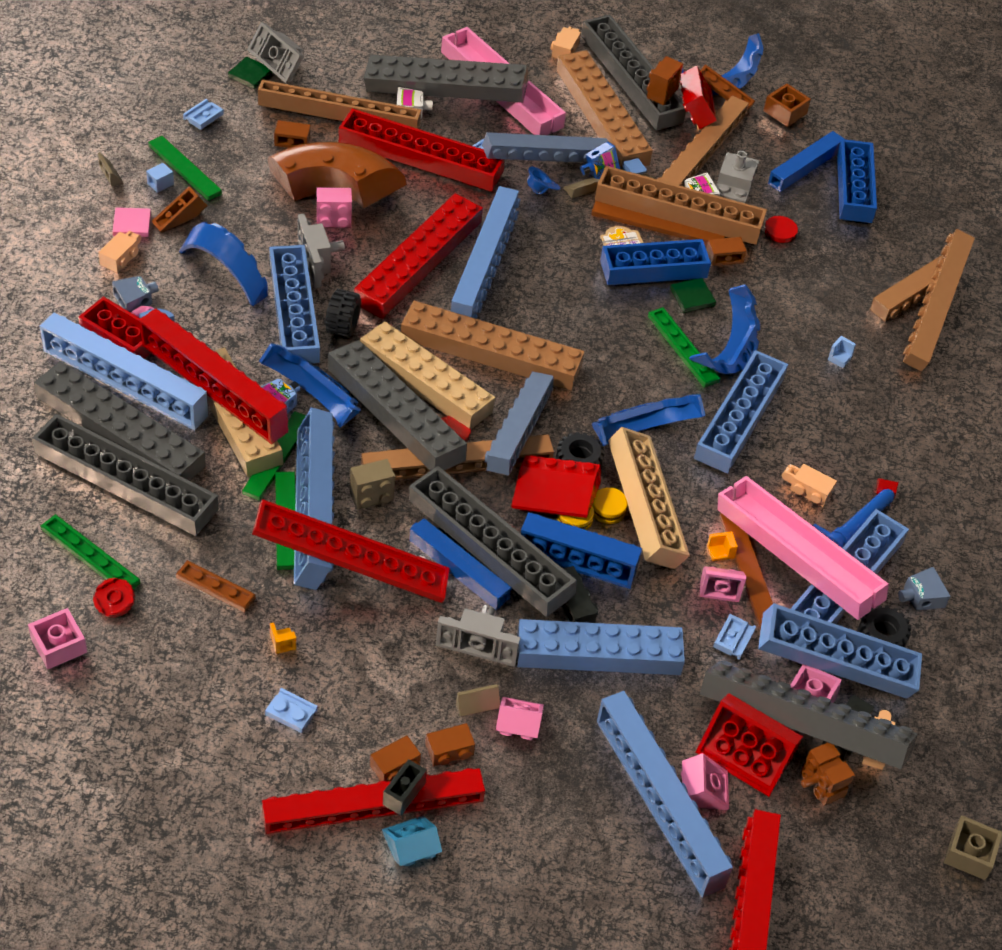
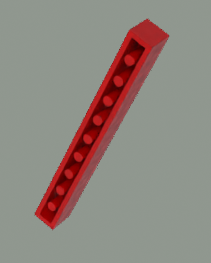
[262,768,485,834]

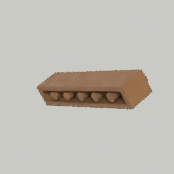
[870,255,942,322]

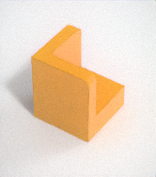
[707,531,738,561]
[270,622,296,654]

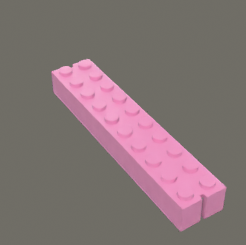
[441,27,566,135]
[718,476,889,620]

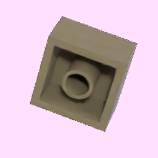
[350,459,395,509]
[943,815,1002,880]

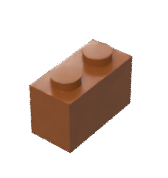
[274,120,311,148]
[706,237,747,266]
[425,723,475,766]
[370,735,421,781]

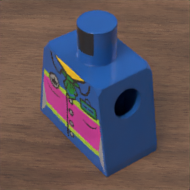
[580,142,620,179]

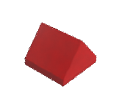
[876,478,899,498]

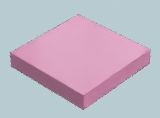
[113,208,151,237]

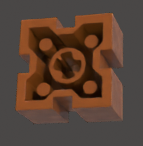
[801,742,855,806]

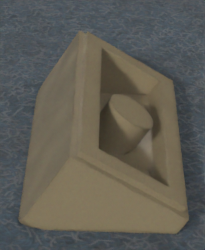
[97,152,123,187]
[563,177,600,199]
[456,684,500,716]

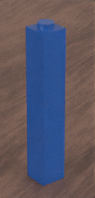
[768,131,844,192]
[410,518,511,610]

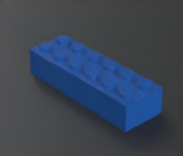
[837,139,877,223]
[600,239,711,285]
[520,512,642,589]

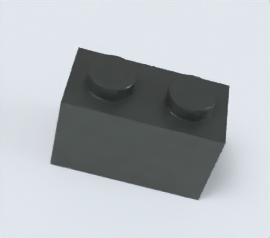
[383,759,427,816]

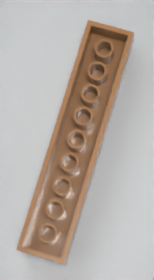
[556,50,653,170]
[595,166,767,245]
[401,300,585,391]

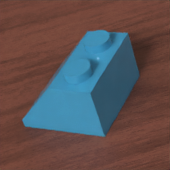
[382,816,442,867]

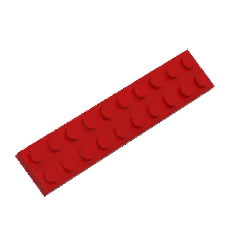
[252,499,449,603]

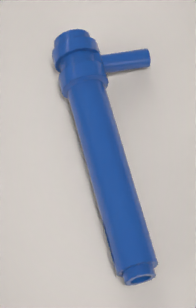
[813,489,895,548]

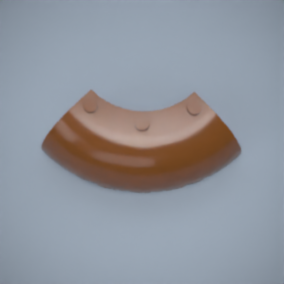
[267,142,407,209]

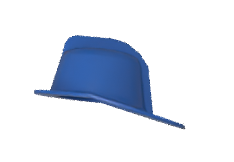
[527,166,560,194]

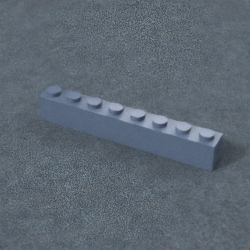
[482,132,609,163]
[485,371,554,475]

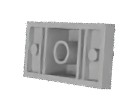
[247,22,304,84]
[716,151,759,203]
[298,214,345,288]
[436,605,521,667]

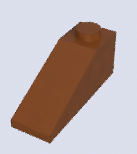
[151,186,208,233]

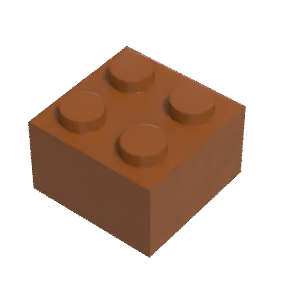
[646,56,683,105]
[763,83,811,127]

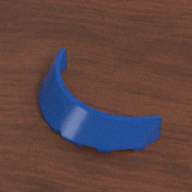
[678,33,764,95]
[179,222,268,306]
[689,284,760,374]
[259,343,361,428]
[592,394,705,446]

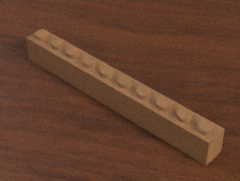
[258,80,421,129]
[657,96,749,187]
[903,229,975,372]
[361,434,554,480]

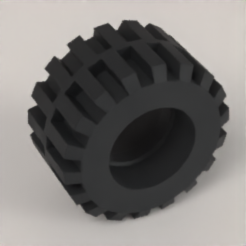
[325,288,361,338]
[556,432,605,471]
[857,605,911,648]

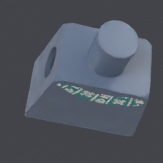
[112,276,159,312]
[898,567,951,610]

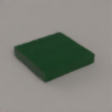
[228,56,273,89]
[670,278,716,313]

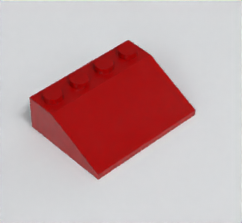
[511,455,601,518]
[695,693,803,797]

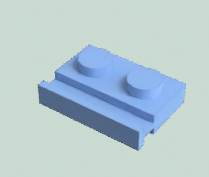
[183,99,224,130]
[713,614,756,660]
[265,688,318,733]

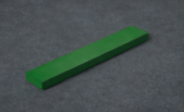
[148,135,222,201]
[648,307,720,388]
[242,411,306,501]
[275,472,296,570]
[40,514,141,589]

